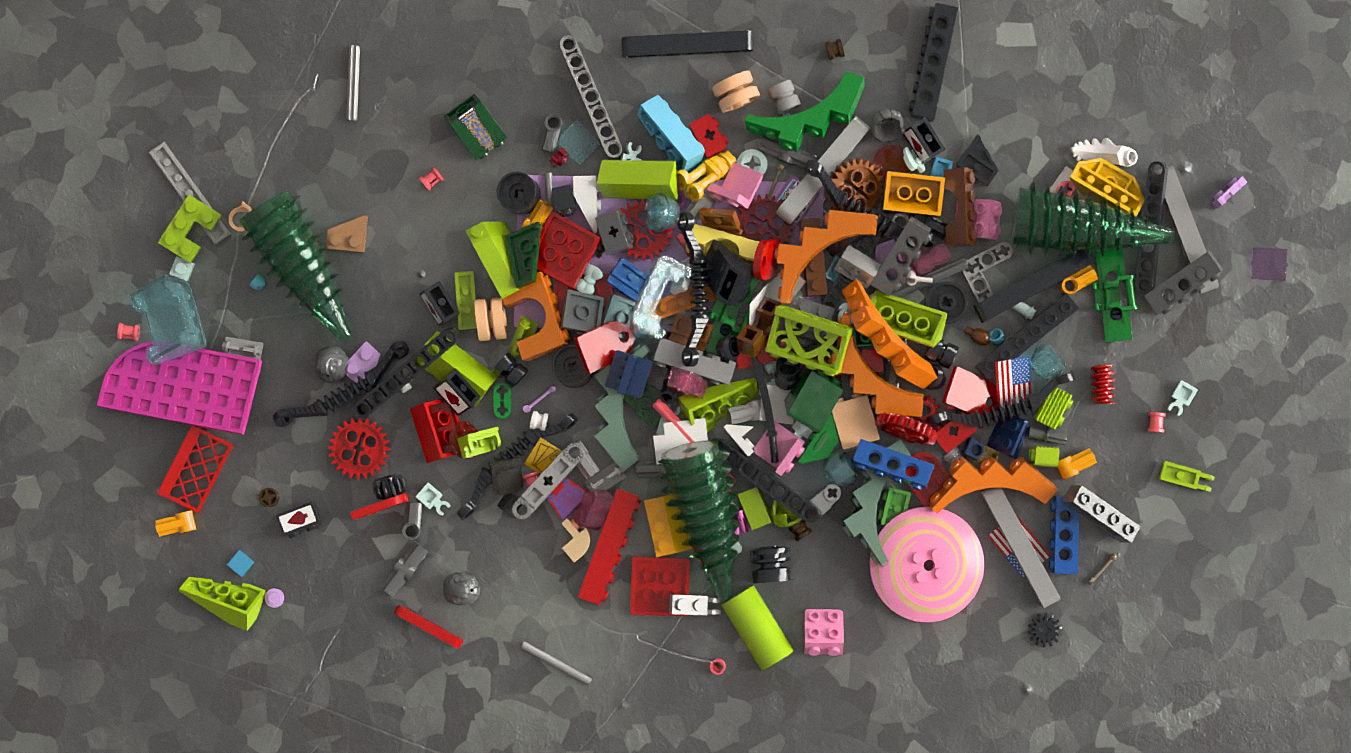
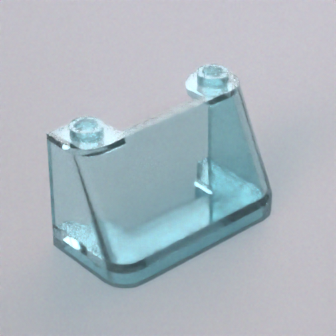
[630,256,693,340]
[130,275,206,365]

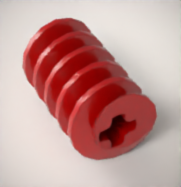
[1090,365,1115,404]

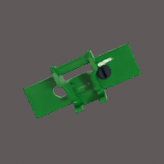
[1092,249,1138,343]
[706,277,759,356]

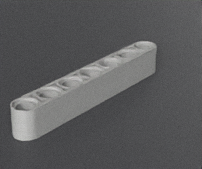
[560,35,622,160]
[775,116,871,225]
[1153,165,1219,294]
[980,488,1061,609]

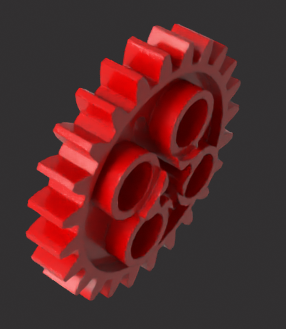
[614,199,674,261]
[875,412,937,445]
[328,418,391,480]

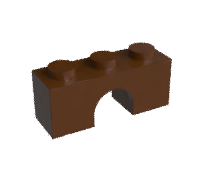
[736,296,783,358]

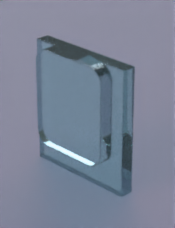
[557,120,601,165]

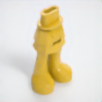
[676,151,736,201]

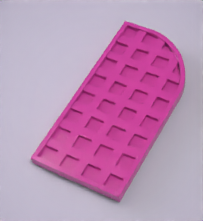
[97,341,262,435]

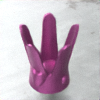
[731,506,753,536]

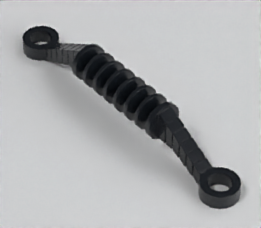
[804,160,936,247]
[677,212,710,367]
[273,341,409,427]
[926,372,1075,429]
[457,413,578,520]

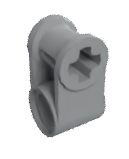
[809,484,841,516]

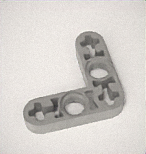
[961,242,1013,303]

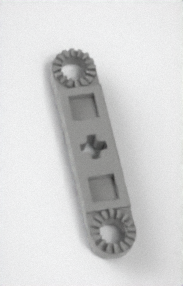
[512,443,584,520]

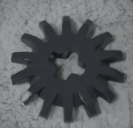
[1028,613,1062,648]

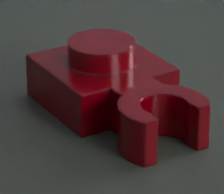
[549,147,569,168]

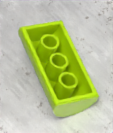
[721,585,794,671]

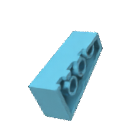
[637,95,705,173]

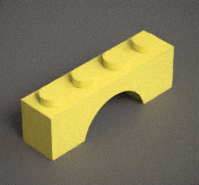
[686,224,759,267]

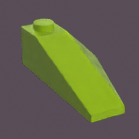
[466,221,519,299]
[678,378,759,432]
[179,577,266,631]

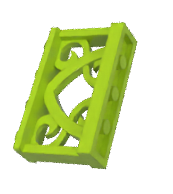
[765,304,853,376]

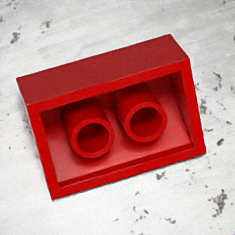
[410,399,464,463]

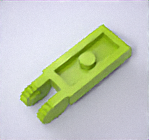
[1158,461,1215,492]

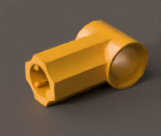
[520,199,554,230]
[1059,265,1098,295]
[1057,448,1097,480]
[155,511,196,537]

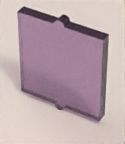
[1250,247,1288,281]

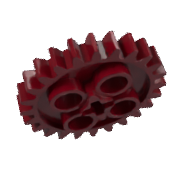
[737,194,796,244]

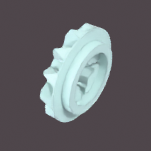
[737,149,767,174]

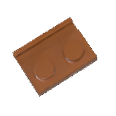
[699,208,743,236]
[668,314,714,352]

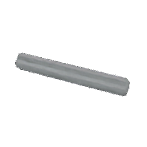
[346,45,360,121]

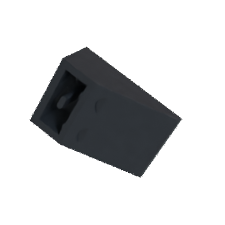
[702,239,754,306]

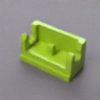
[457,427,501,459]
[738,487,773,530]

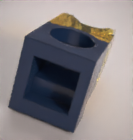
[961,437,1001,462]

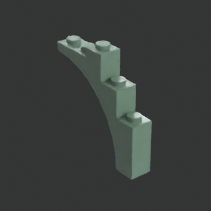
[594,344,650,472]
[843,439,911,567]

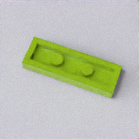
[454,271,477,330]

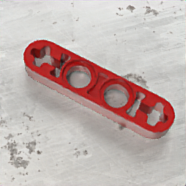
[394,604,464,649]

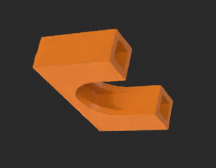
[502,272,570,361]

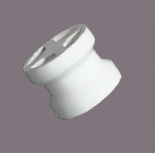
[530,411,549,431]

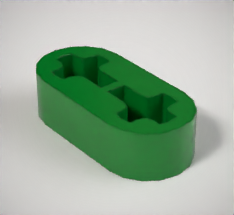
[493,382,511,419]

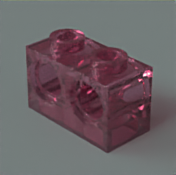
[667,367,708,399]

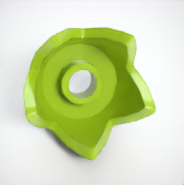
[771,494,802,527]

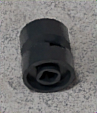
[924,339,959,369]
[492,352,529,389]
[775,357,800,390]

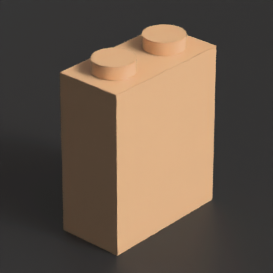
[831,393,880,450]

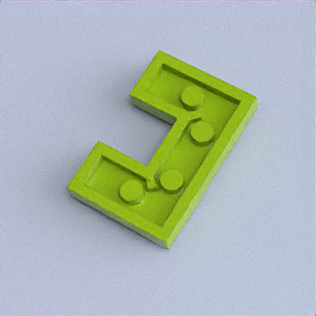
[158,195,222,263]

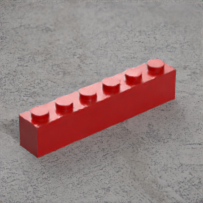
[578,488,641,605]

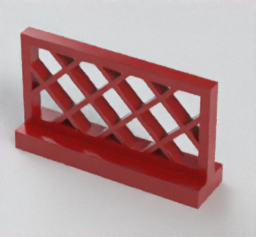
[157,425,234,513]

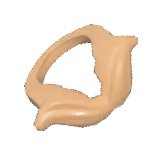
[229,201,257,232]

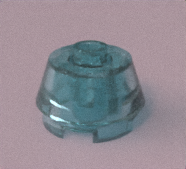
[644,193,680,232]
[1030,342,1067,380]
[823,449,860,487]

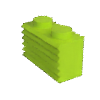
[1033,387,1073,430]
[1028,446,1059,467]

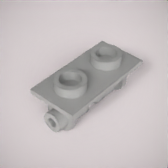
[222,337,264,360]
[585,462,627,498]

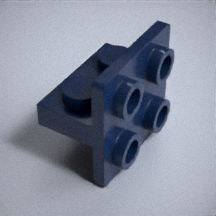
[605,350,653,398]
[987,415,1031,459]

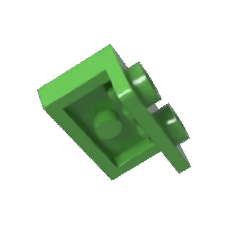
[877,487,911,526]

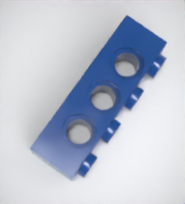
[853,439,934,491]
[1049,496,1079,574]

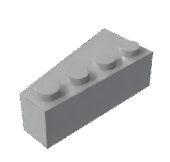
[650,337,736,385]

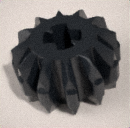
[373,474,406,500]

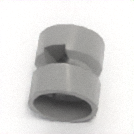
[768,80,801,114]

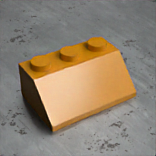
[883,171,945,216]
[644,492,694,557]

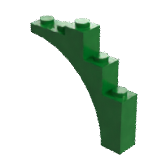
[745,72,865,152]

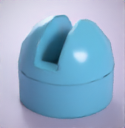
[249,274,265,290]
[989,328,1005,345]

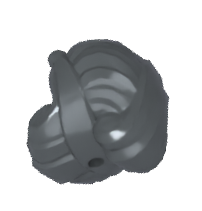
[872,109,905,142]
[315,346,349,383]
[443,572,480,605]

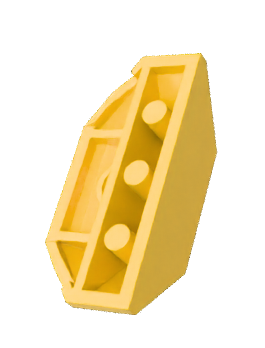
[1069,158,1144,217]

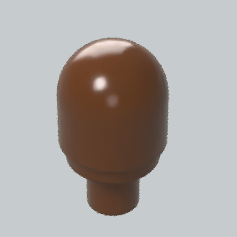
[964,326,991,346]

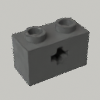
[595,210,634,255]

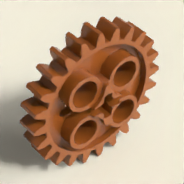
[826,158,885,212]

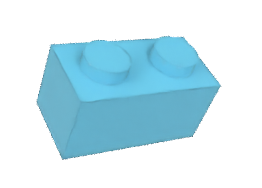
[825,256,840,283]

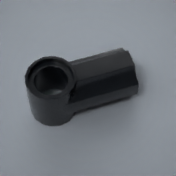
[912,213,949,240]
[658,367,687,404]

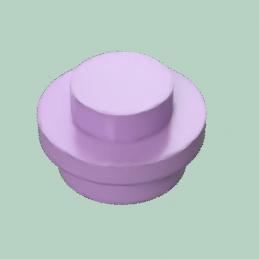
[265,588,284,608]

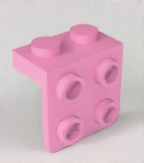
[707,163,763,209]
[955,199,1002,241]
[753,422,805,476]
[804,609,844,656]

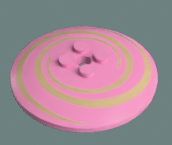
[869,507,984,622]

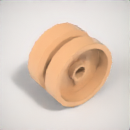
[711,71,760,113]
[475,297,507,342]

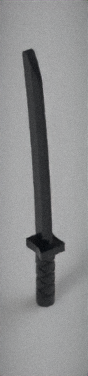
[752,357,779,463]

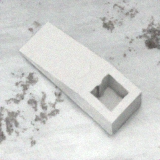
[573,176,601,235]

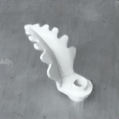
[1070,138,1137,167]

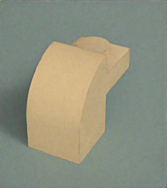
[561,518,591,563]

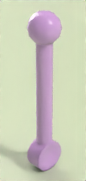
[523,385,556,413]

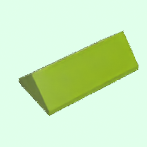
[596,160,678,200]
[871,290,947,347]
[417,331,498,407]

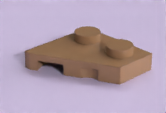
[326,215,368,253]

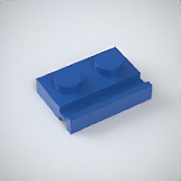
[605,258,652,303]

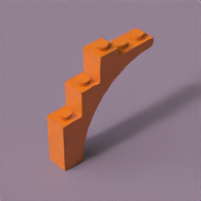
[775,210,878,304]
[842,279,937,389]
[828,313,924,417]
[929,456,1058,514]

